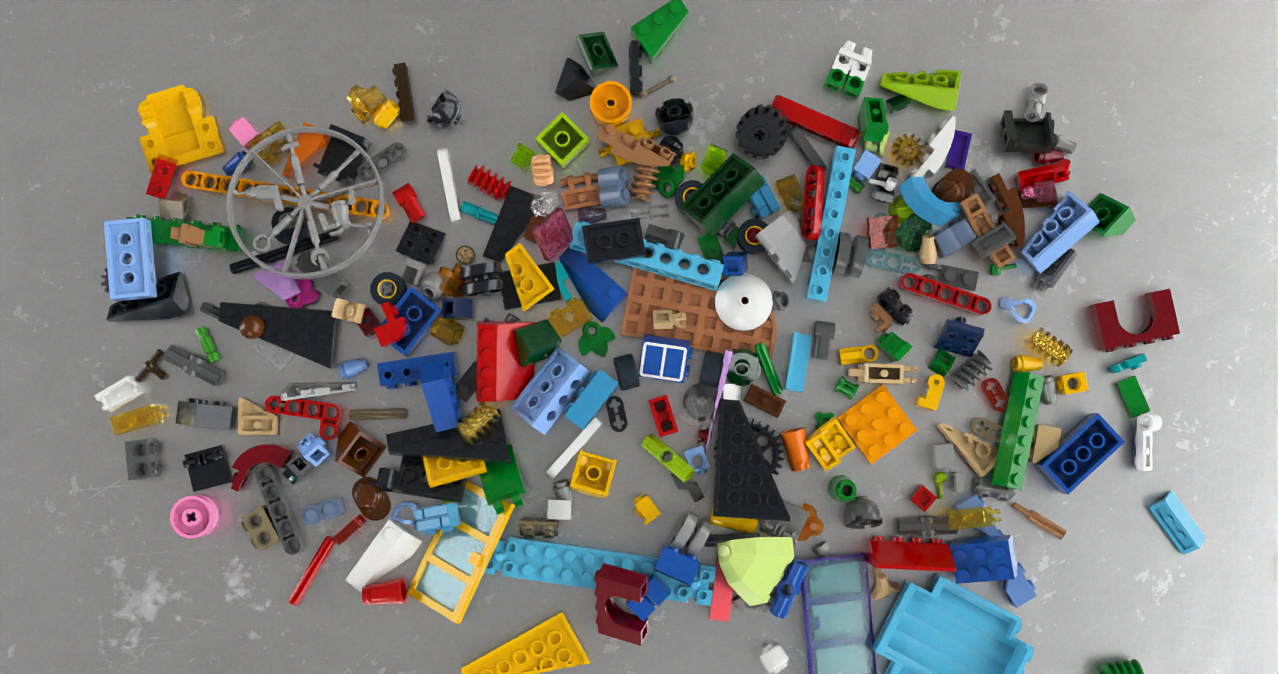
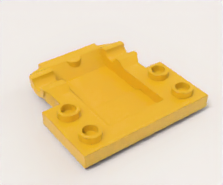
[137,84,226,174]

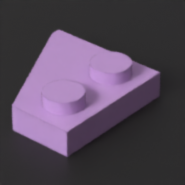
[252,258,301,301]

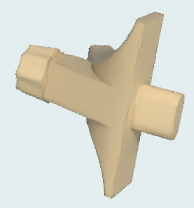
[870,567,901,600]

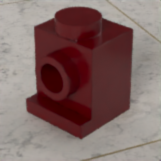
[357,307,382,337]

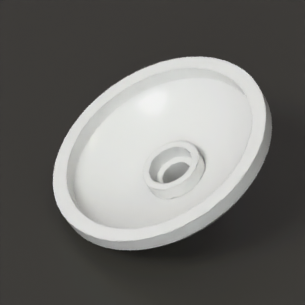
[715,273,773,331]

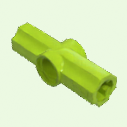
[641,433,695,483]

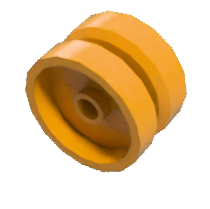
[590,81,632,127]

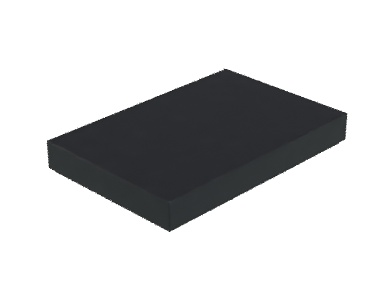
[582,218,646,265]
[499,262,562,310]

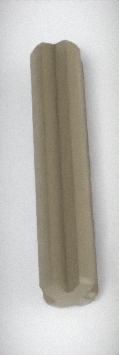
[349,408,406,420]

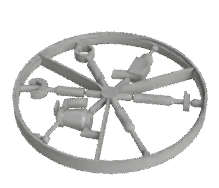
[226,126,385,279]

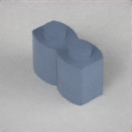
[598,166,630,208]
[934,217,978,258]
[300,497,346,525]

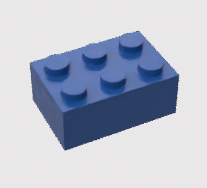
[380,287,442,357]
[421,359,462,432]
[949,535,1018,584]

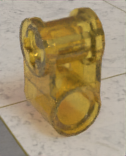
[776,174,804,213]

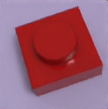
[909,485,937,512]

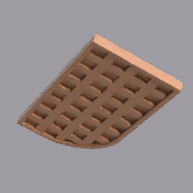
[620,267,776,361]

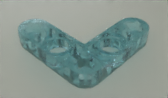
[865,213,921,274]

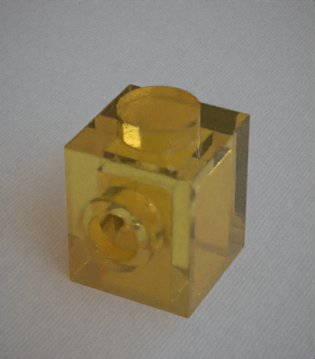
[430,317,465,346]

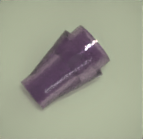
[578,207,607,224]

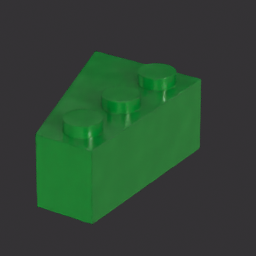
[631,0,689,64]

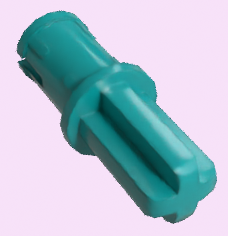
[460,200,498,225]

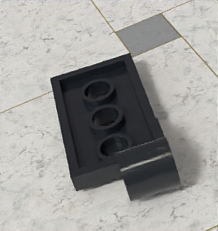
[375,456,467,503]

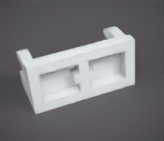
[94,376,145,412]

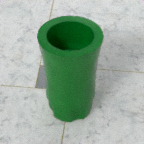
[828,475,857,502]

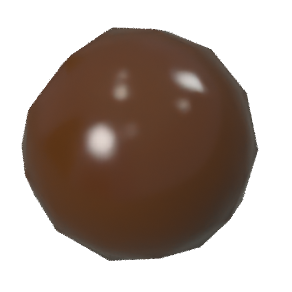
[239,315,265,339]

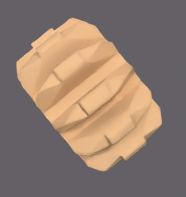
[531,153,554,186]

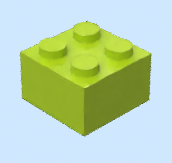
[535,112,590,169]

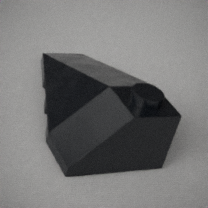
[106,271,189,322]

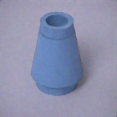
[338,358,367,379]

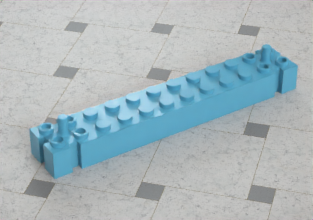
[482,532,716,606]

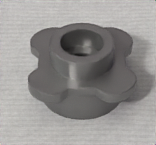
[772,291,789,311]

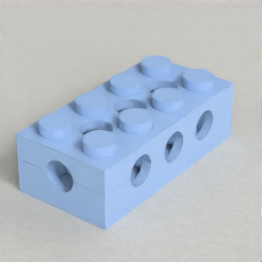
[104,218,157,301]
[510,347,592,435]

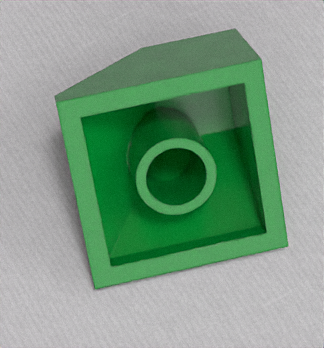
[1088,193,1136,237]

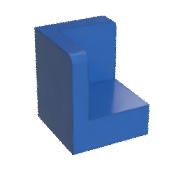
[723,252,748,276]

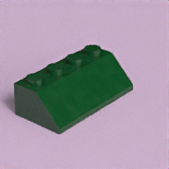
[680,153,765,237]

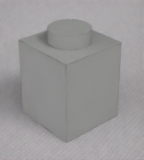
[930,443,956,472]

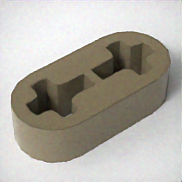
[970,417,1003,443]

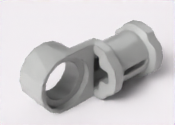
[1023,83,1048,122]

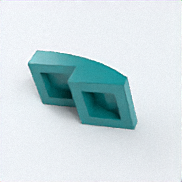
[556,260,573,302]

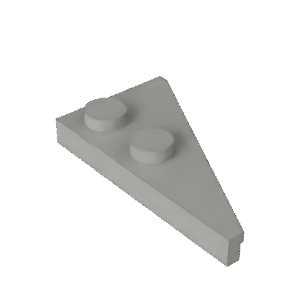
[280,382,356,401]

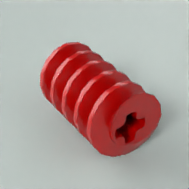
[467,165,511,201]

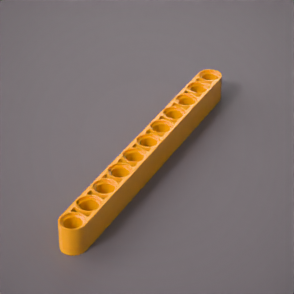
[181,171,391,220]

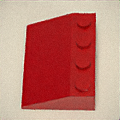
[476,321,535,402]
[866,536,956,572]

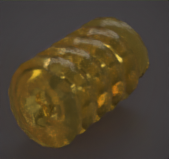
[1029,327,1073,367]
[457,401,500,444]

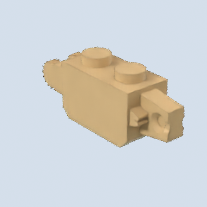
[848,363,917,384]

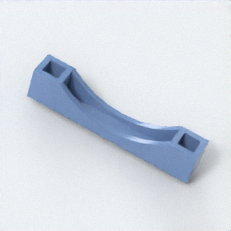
[952,494,1036,608]

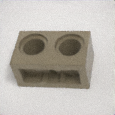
[241,505,280,551]

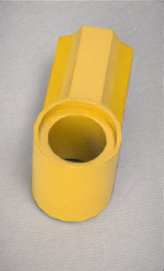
[839,345,879,365]

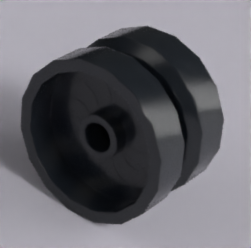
[459,262,505,297]

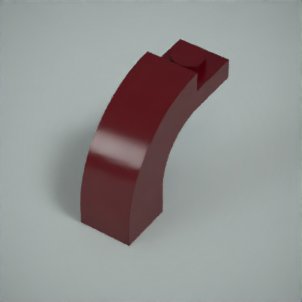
[230,444,295,492]

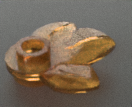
[439,263,465,298]
[797,503,824,541]

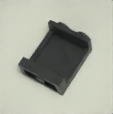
[1000,110,1057,153]

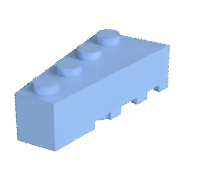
[1021,190,1099,274]

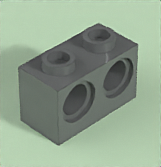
[125,439,160,480]

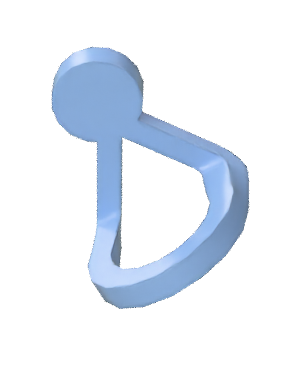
[1000,297,1036,323]
[391,502,417,530]

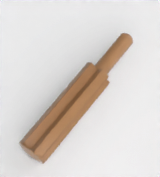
[1012,502,1067,540]

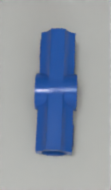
[769,558,809,619]

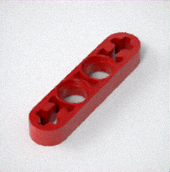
[802,165,825,241]

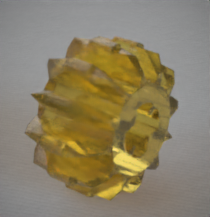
[891,134,924,166]

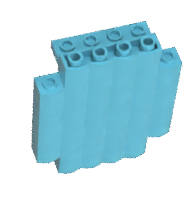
[872,574,1034,674]

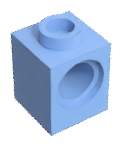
[852,150,882,182]
[683,445,710,476]

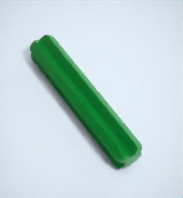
[755,342,783,395]

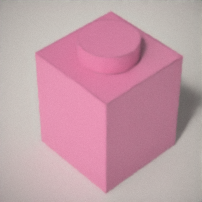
[229,117,263,150]

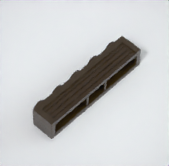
[392,62,416,125]

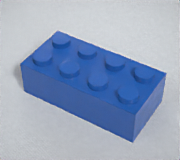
[1035,413,1125,494]

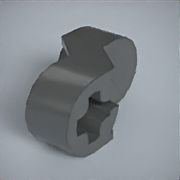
[671,473,705,502]

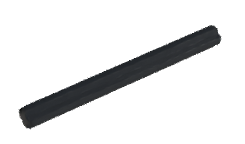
[229,230,340,274]

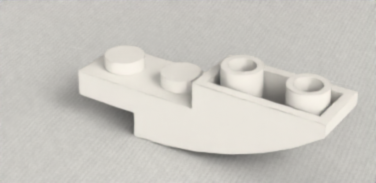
[908,116,956,177]

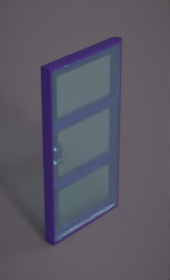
[801,552,877,674]

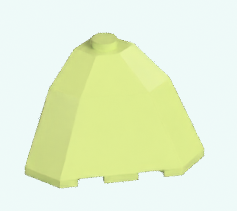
[717,537,794,606]

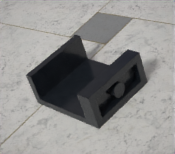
[313,124,370,184]

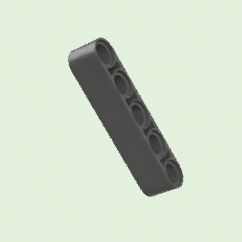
[255,464,305,555]

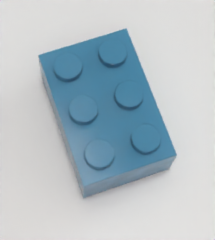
[564,369,619,430]

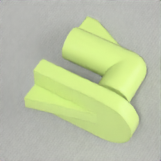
[860,131,890,157]

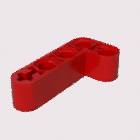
[265,396,343,440]

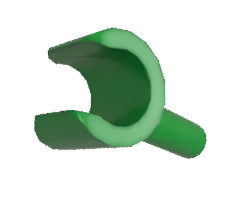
[990,263,1017,275]

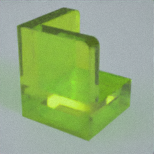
[510,142,536,172]

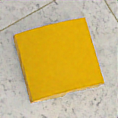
[805,416,856,472]

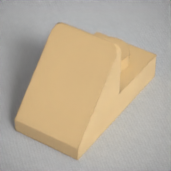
[332,298,366,324]

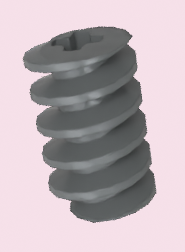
[949,350,993,391]

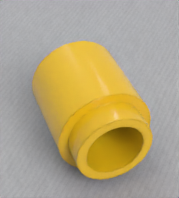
[372,99,400,128]

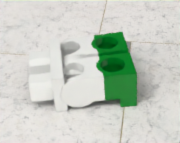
[823,40,872,100]

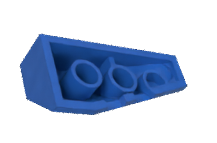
[559,247,628,323]

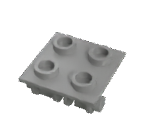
[759,500,810,548]

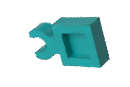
[1110,353,1147,374]

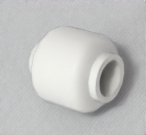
[760,644,789,674]

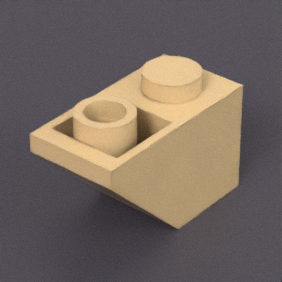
[1028,424,1061,463]

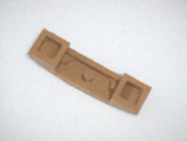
[960,193,1016,269]

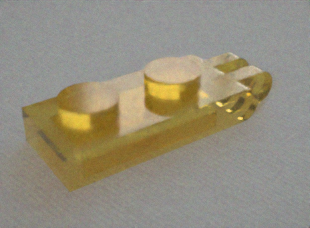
[110,404,165,436]
[947,506,1002,530]

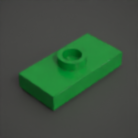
[697,233,724,264]

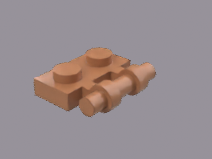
[560,172,601,211]

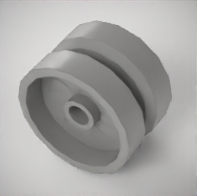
[669,511,713,557]

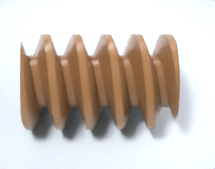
[629,164,660,202]

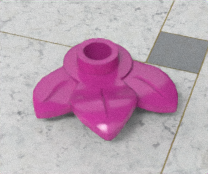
[286,279,320,308]

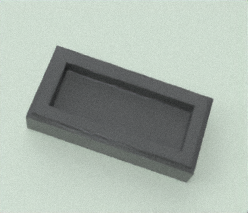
[972,222,1016,259]

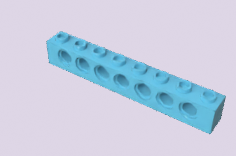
[805,146,856,302]
[569,221,724,291]

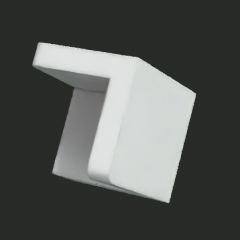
[547,498,571,520]

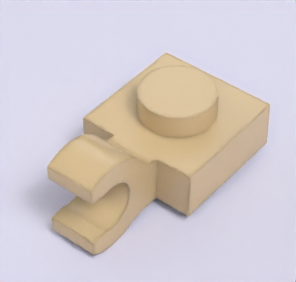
[653,310,686,329]

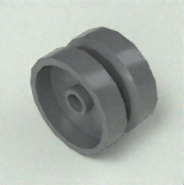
[832,232,868,278]

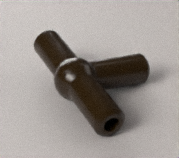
[135,349,167,382]

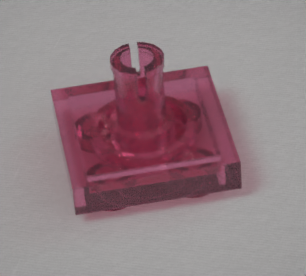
[531,207,573,261]

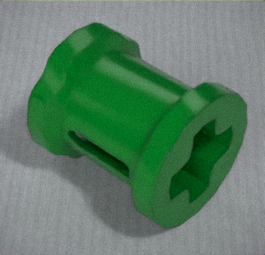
[834,376,859,400]

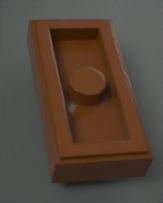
[743,384,786,418]

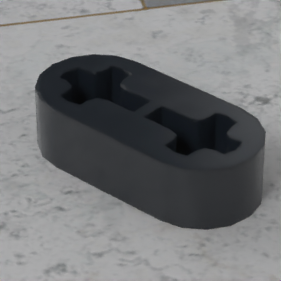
[606,396,627,432]

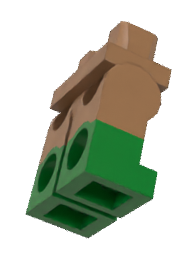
[170,223,232,251]

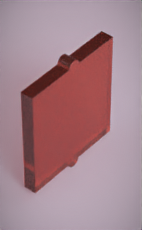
[866,215,900,249]

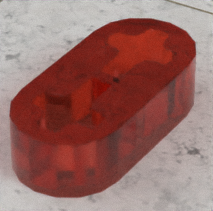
[981,378,1009,412]
[332,514,367,546]

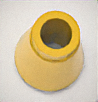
[1012,354,1043,372]

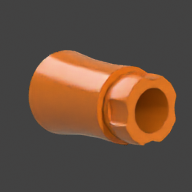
[779,427,810,472]

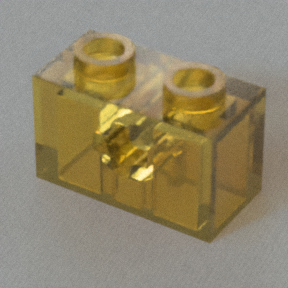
[548,298,593,338]

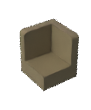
[159,194,189,219]

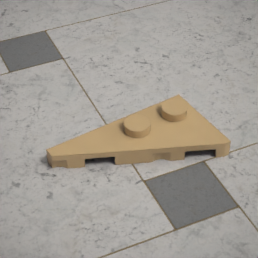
[936,422,998,478]

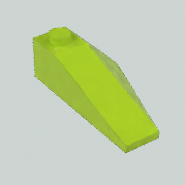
[880,69,962,111]

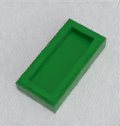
[1116,376,1150,418]

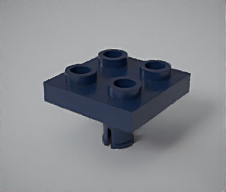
[934,317,985,357]

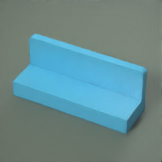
[783,332,812,392]
[1149,491,1206,555]

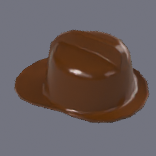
[931,169,974,202]
[352,477,391,521]

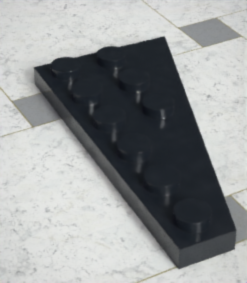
[218,302,337,369]
[386,409,511,464]

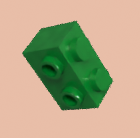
[859,97,889,142]

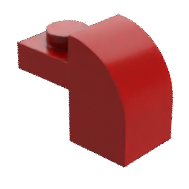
[374,302,407,348]

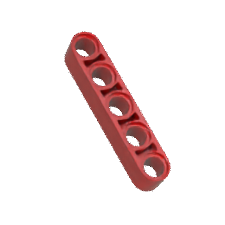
[771,95,861,149]
[898,273,992,316]

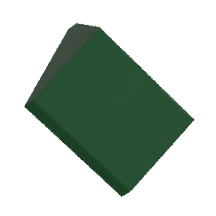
[576,32,618,77]
[514,319,562,367]

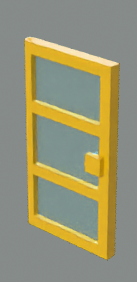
[407,480,515,624]

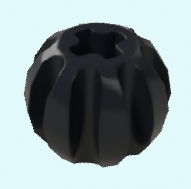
[659,136,684,165]

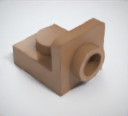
[869,302,893,333]

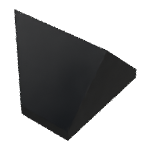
[555,58,597,101]

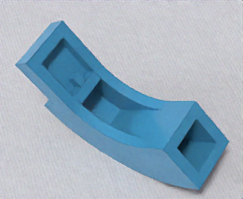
[898,177,963,226]

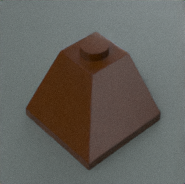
[335,421,387,477]

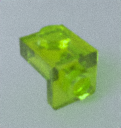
[700,143,728,175]

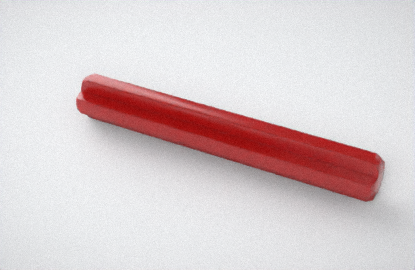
[288,536,336,606]

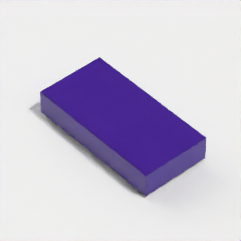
[944,130,972,170]

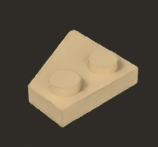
[238,398,278,435]

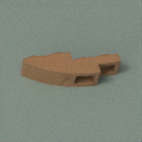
[597,123,676,166]

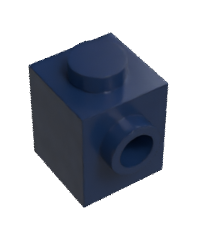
[442,297,473,320]

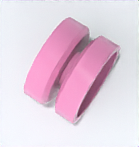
[170,494,221,538]

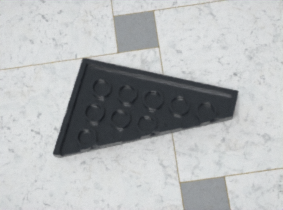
[713,399,790,522]

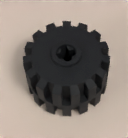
[735,104,789,159]

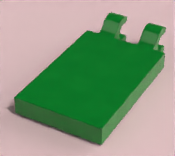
[480,444,526,515]

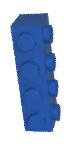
[377,352,459,390]

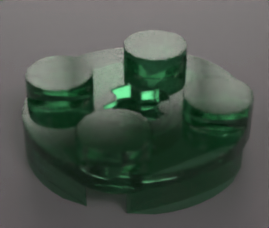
[895,213,932,252]

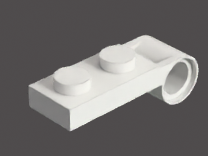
[1134,414,1162,471]

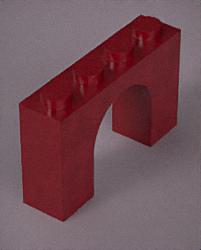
[1089,289,1180,353]
[594,563,649,646]

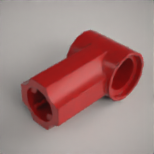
[392,183,427,224]

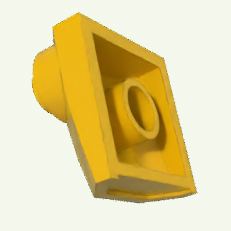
[570,450,617,498]

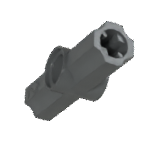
[164,345,224,386]
[897,516,958,537]

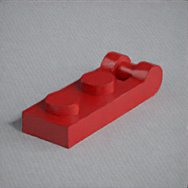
[1017,159,1071,191]

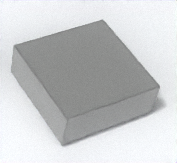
[951,472,963,492]

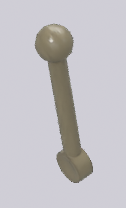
[639,75,675,98]

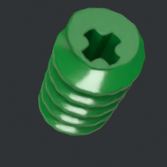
[1099,659,1144,674]

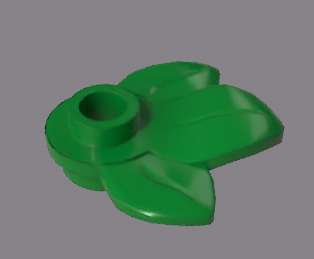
[651,165,685,198]
[578,321,615,357]

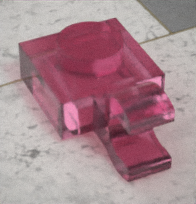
[1021,180,1058,203]

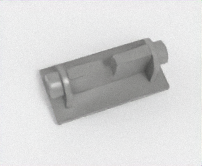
[972,477,1016,501]

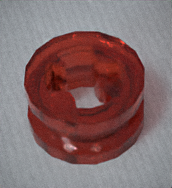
[697,427,709,445]

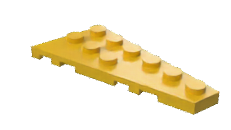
[460,611,591,674]

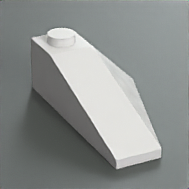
[345,518,423,592]

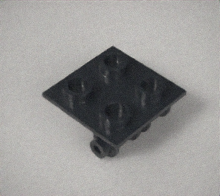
[396,221,446,265]
[877,287,913,326]
[183,445,231,492]

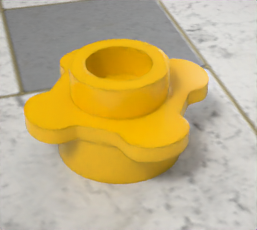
[680,151,697,172]

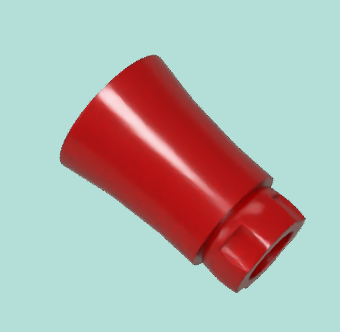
[362,577,407,605]

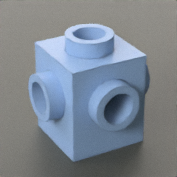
[297,432,330,467]

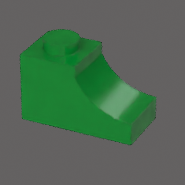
[876,332,912,362]

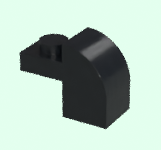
[871,163,899,203]

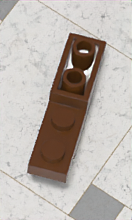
[988,173,1025,250]

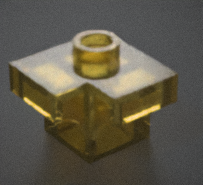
[347,85,387,124]

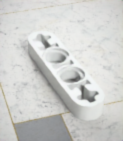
[437,148,461,222]
[546,417,602,480]

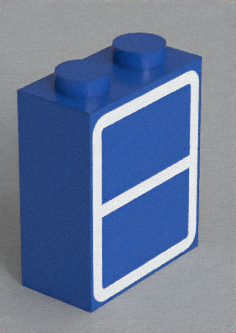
[638,334,693,383]

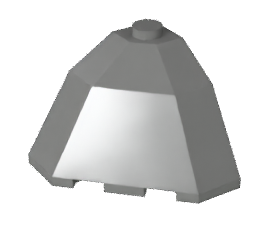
[755,210,806,285]

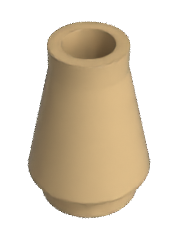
[918,235,937,264]

